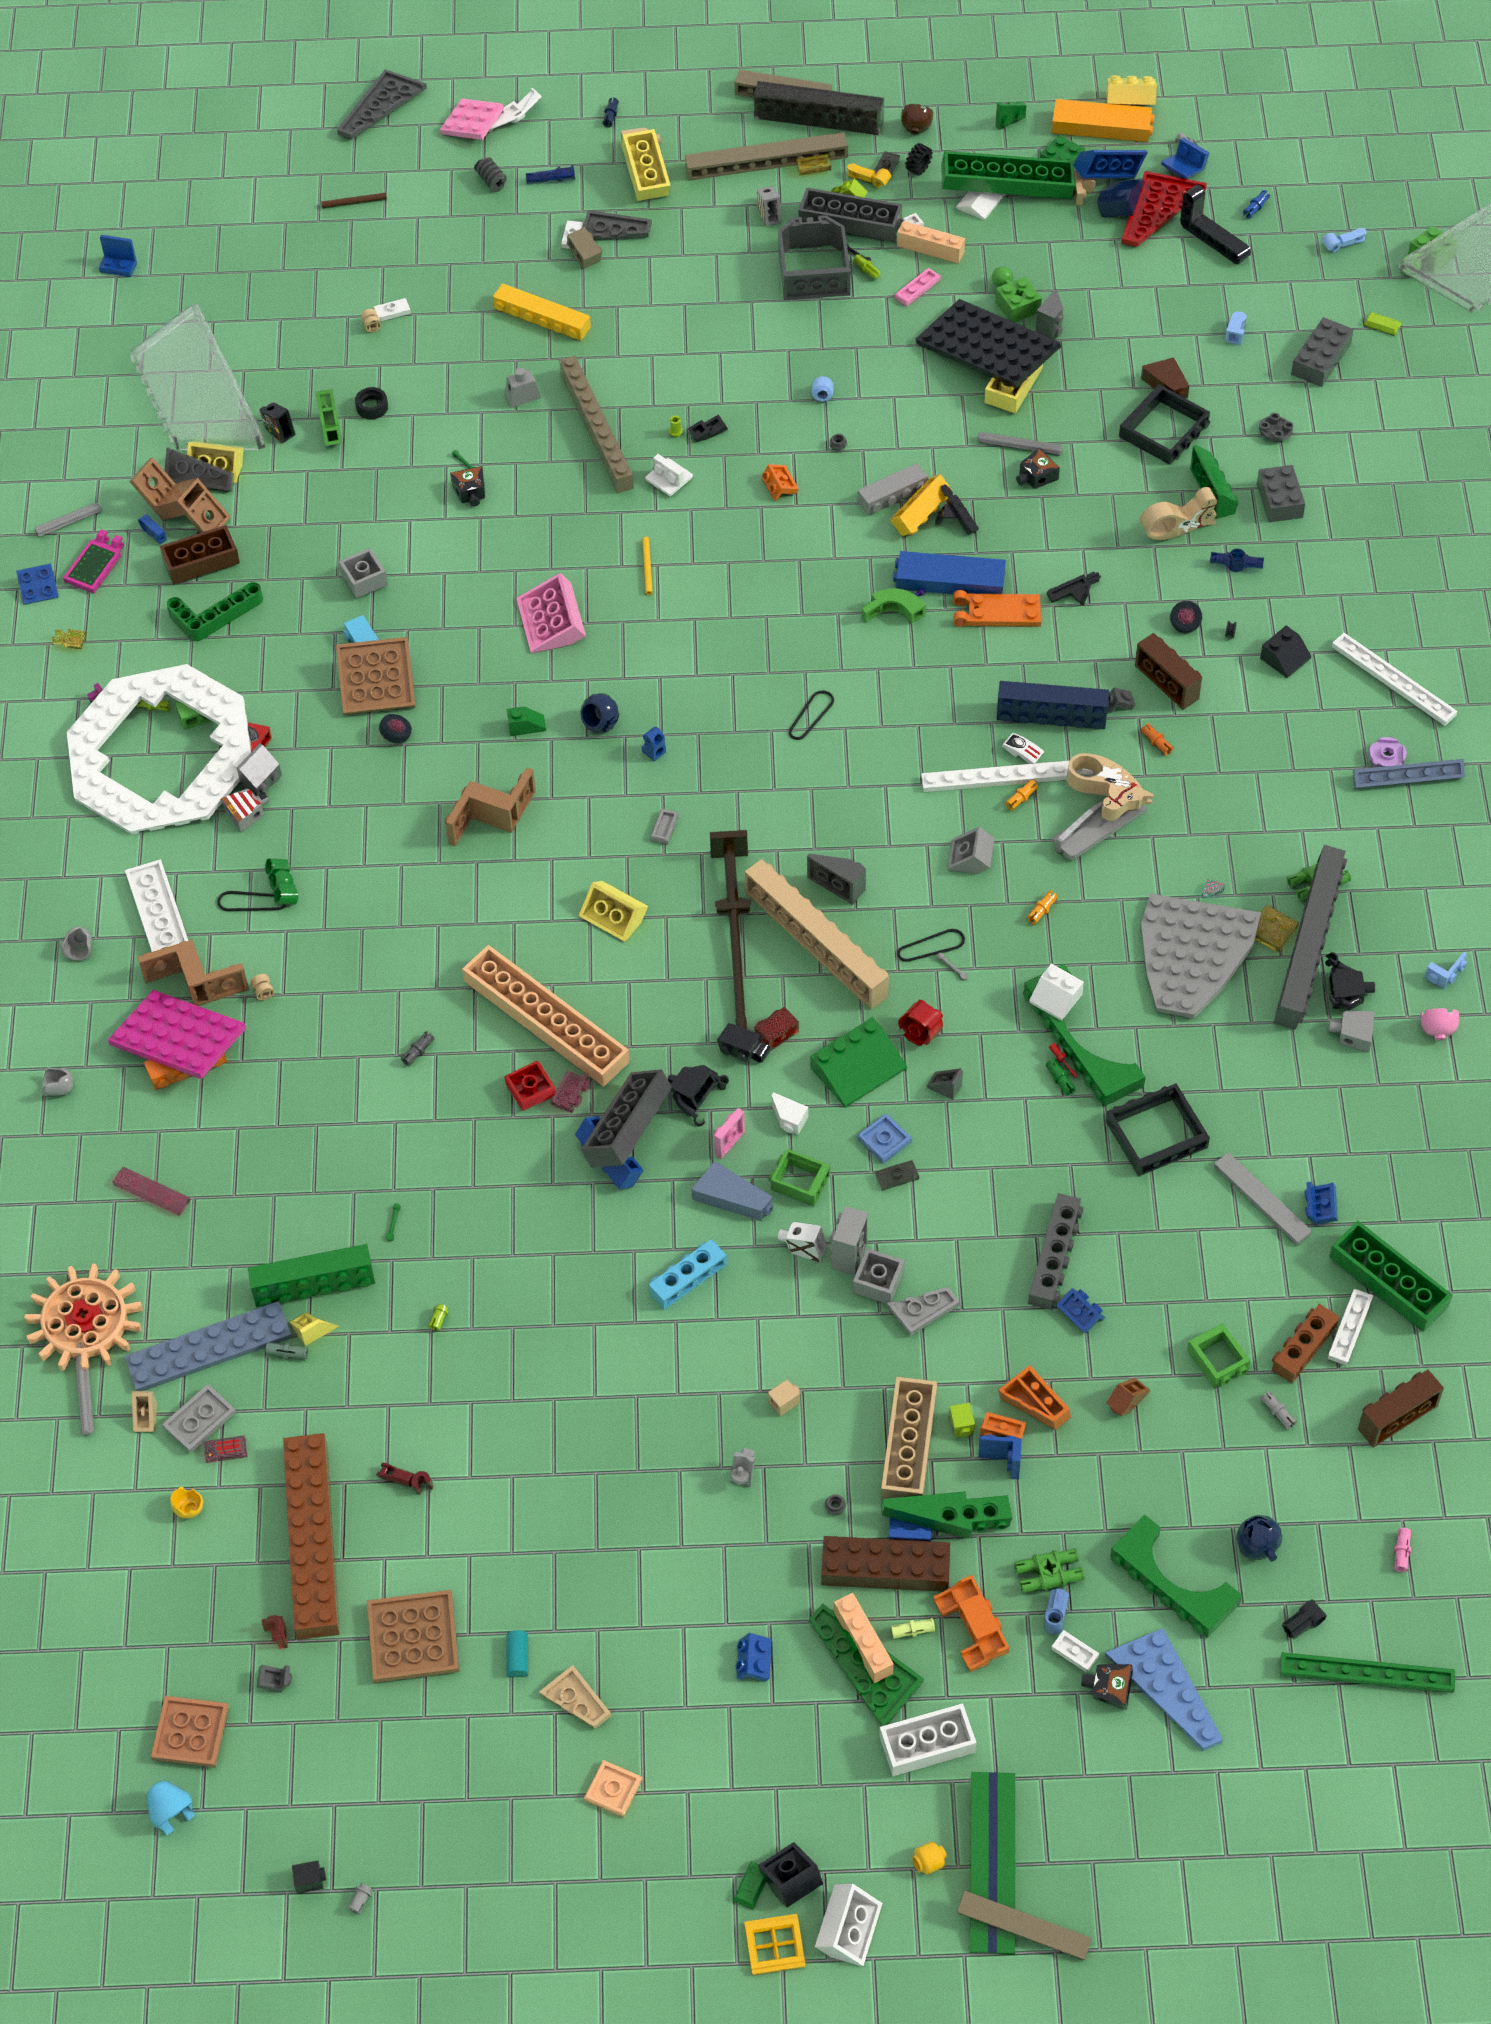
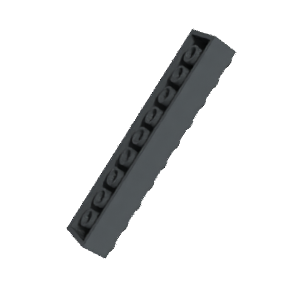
[1273,845,1347,1030]

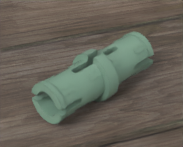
[266,1342,308,1360]

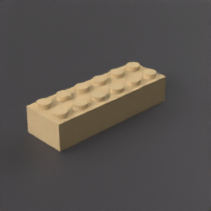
[881,1377,937,1499]

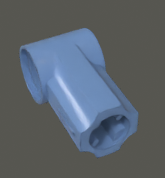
[1044,1589,1069,1635]

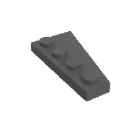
[583,210,652,240]

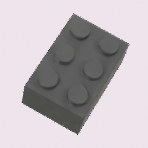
[1257,465,1305,522]

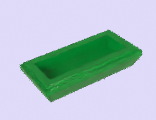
[733,1861,766,1909]

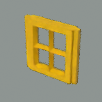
[744,1914,806,1975]

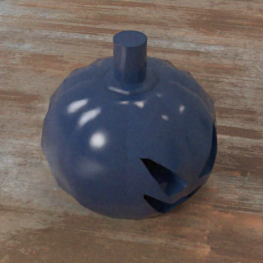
[580,693,619,733]
[1236,1515,1283,1562]

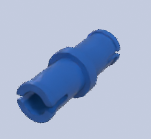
[1243,190,1270,219]

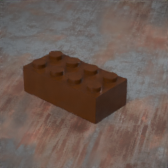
[159,525,240,585]
[1135,633,1202,710]
[1358,1369,1444,1448]

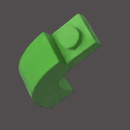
[315,389,342,446]
[862,588,926,624]

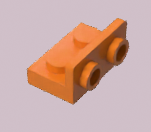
[762,464,799,500]

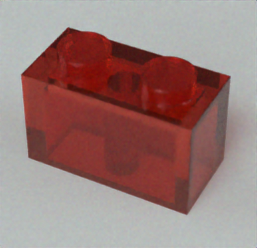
[754,1007,799,1051]

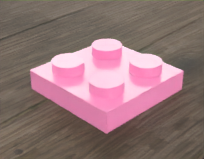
[714,1108,745,1159]

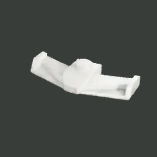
[488,88,542,132]

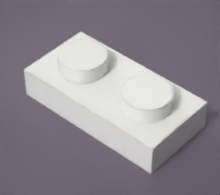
[1051,1630,1099,1673]

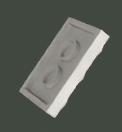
[162,1384,236,1453]

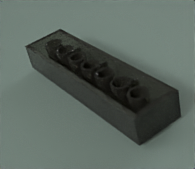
[754,81,884,135]

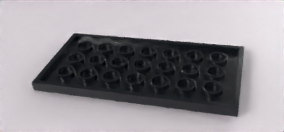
[916,299,1061,388]

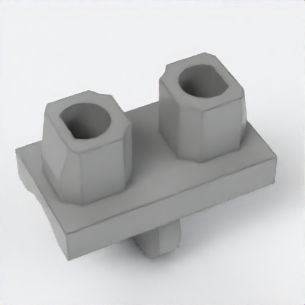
[731,1448,755,1487]

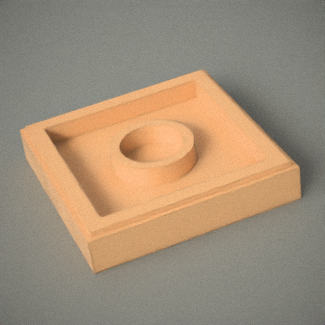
[584,1760,643,1818]

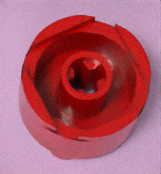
[898,999,943,1046]

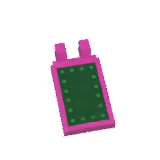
[63,529,124,594]

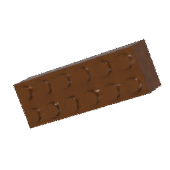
[821,1536,950,1592]

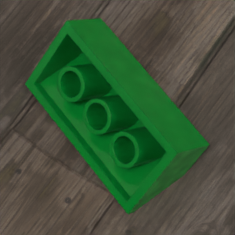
[1190,445,1238,519]

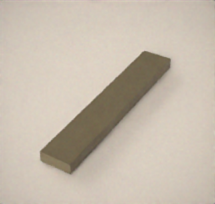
[957,1890,1092,1960]

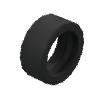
[355,387,388,420]

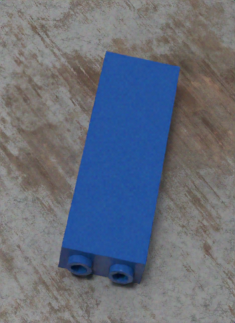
[893,551,1006,594]

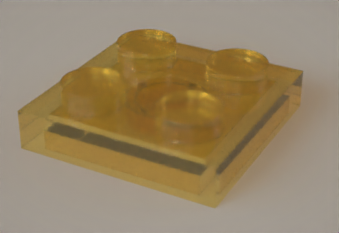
[1256,905,1299,952]

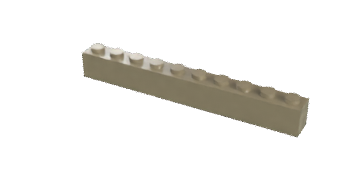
[685,132,848,180]
[559,356,634,493]

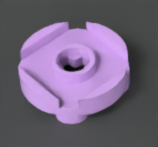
[1369,737,1407,768]

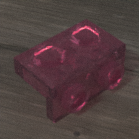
[551,1070,590,1113]

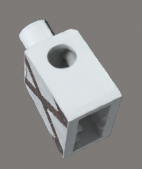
[778,1222,827,1263]

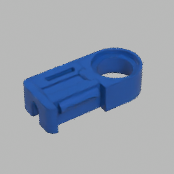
[138,514,167,545]

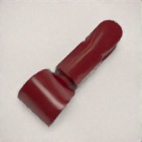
[376,1462,434,1495]

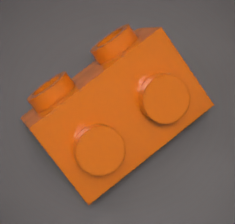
[980,1412,1026,1441]

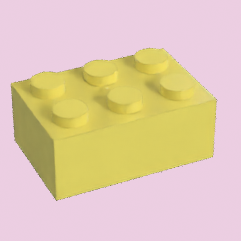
[1106,75,1157,105]

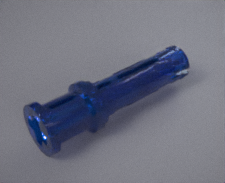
[525,165,575,184]

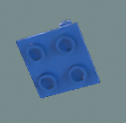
[16,563,59,604]

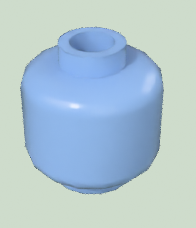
[811,376,834,402]

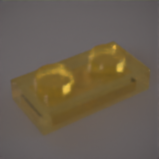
[796,154,831,175]

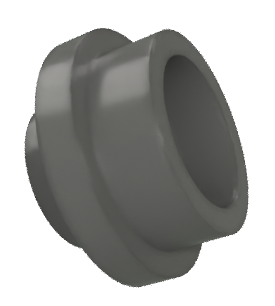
[830,434,847,450]
[825,1494,846,1515]

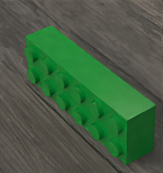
[1329,1221,1453,1332]
[247,1244,375,1307]

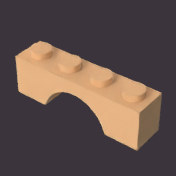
[834,1593,894,1683]

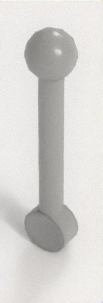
[937,953,968,980]

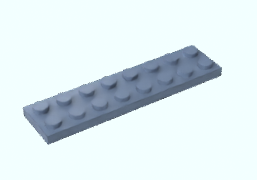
[124,1301,292,1391]

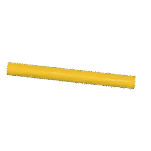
[642,537,653,595]

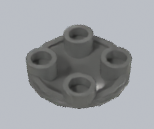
[1259,413,1294,441]

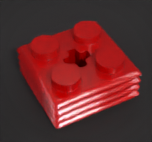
[504,1061,556,1111]

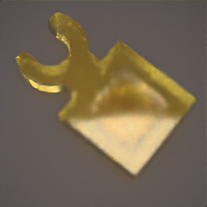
[52,629,86,649]

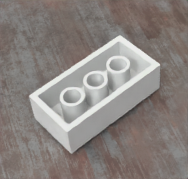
[879,1703,977,1776]

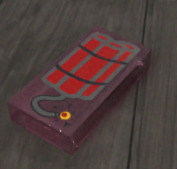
[204,1435,248,1463]

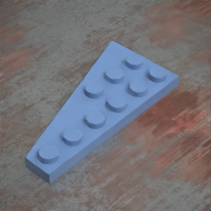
[1105,1628,1223,1751]

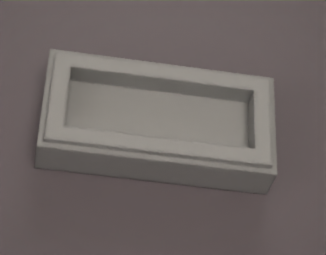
[650,808,679,845]

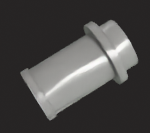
[347,1883,372,1914]

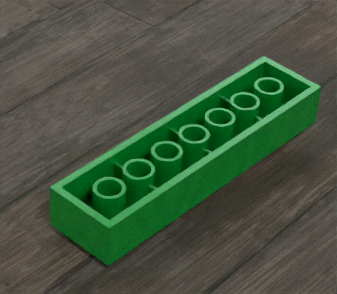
[941,151,1075,199]

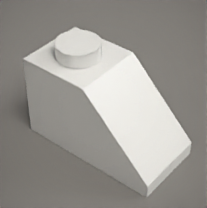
[772,1092,808,1135]

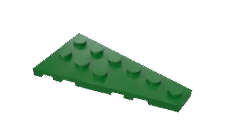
[809,1603,924,1726]

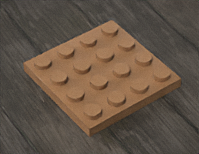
[336,637,416,715]
[367,1590,459,1683]

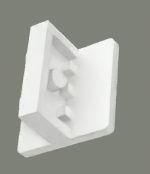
[645,454,693,496]

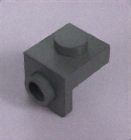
[1107,688,1135,712]
[257,1665,292,1693]

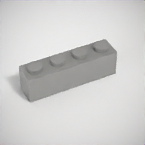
[858,463,928,515]

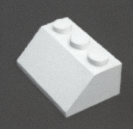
[815,1884,883,1966]

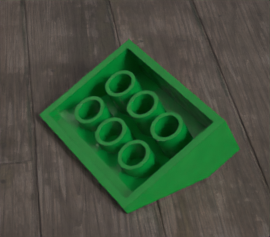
[810,1017,907,1108]

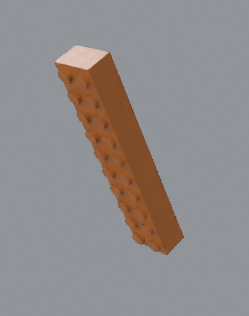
[283,1433,340,1640]

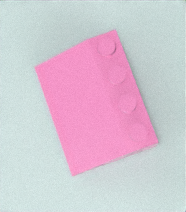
[516,573,586,653]

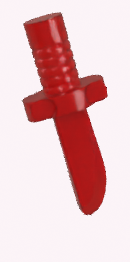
[1048,1043,1078,1078]

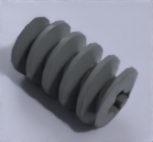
[474,157,507,192]

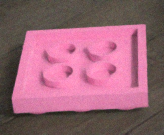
[440,99,504,140]

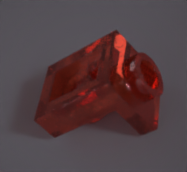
[261,1615,288,1649]

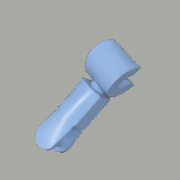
[1322,228,1367,253]

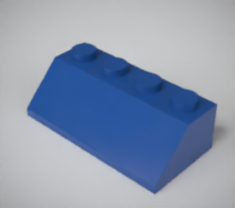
[1073,150,1148,178]

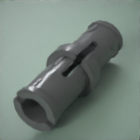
[401,1031,435,1066]

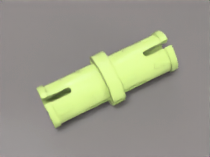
[890,1618,935,1639]

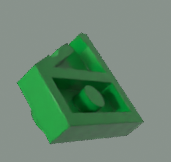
[996,102,1027,130]

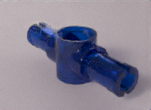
[1210,548,1264,572]

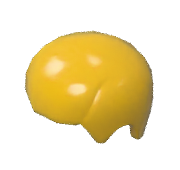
[170,1487,204,1518]

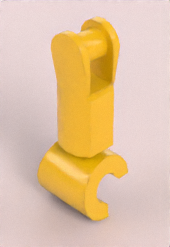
[847,163,891,189]

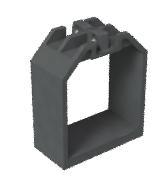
[778,215,850,300]

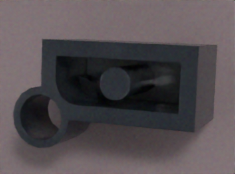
[717,1023,771,1063]

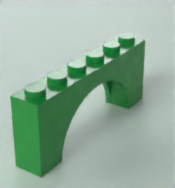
[1110,1514,1242,1638]

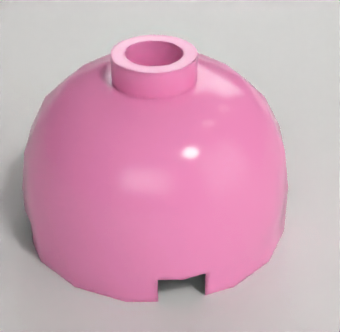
[1420,1008,1459,1040]

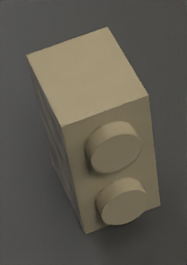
[567,227,602,269]

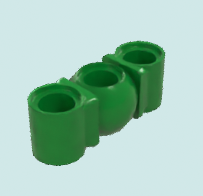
[265,858,298,905]

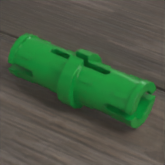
[1046,1058,1076,1096]

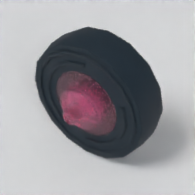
[1170,601,1202,633]
[379,714,412,743]

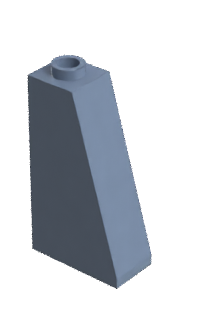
[691,1161,774,1221]

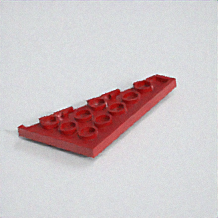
[1121,171,1207,247]

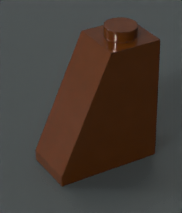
[1141,357,1189,398]

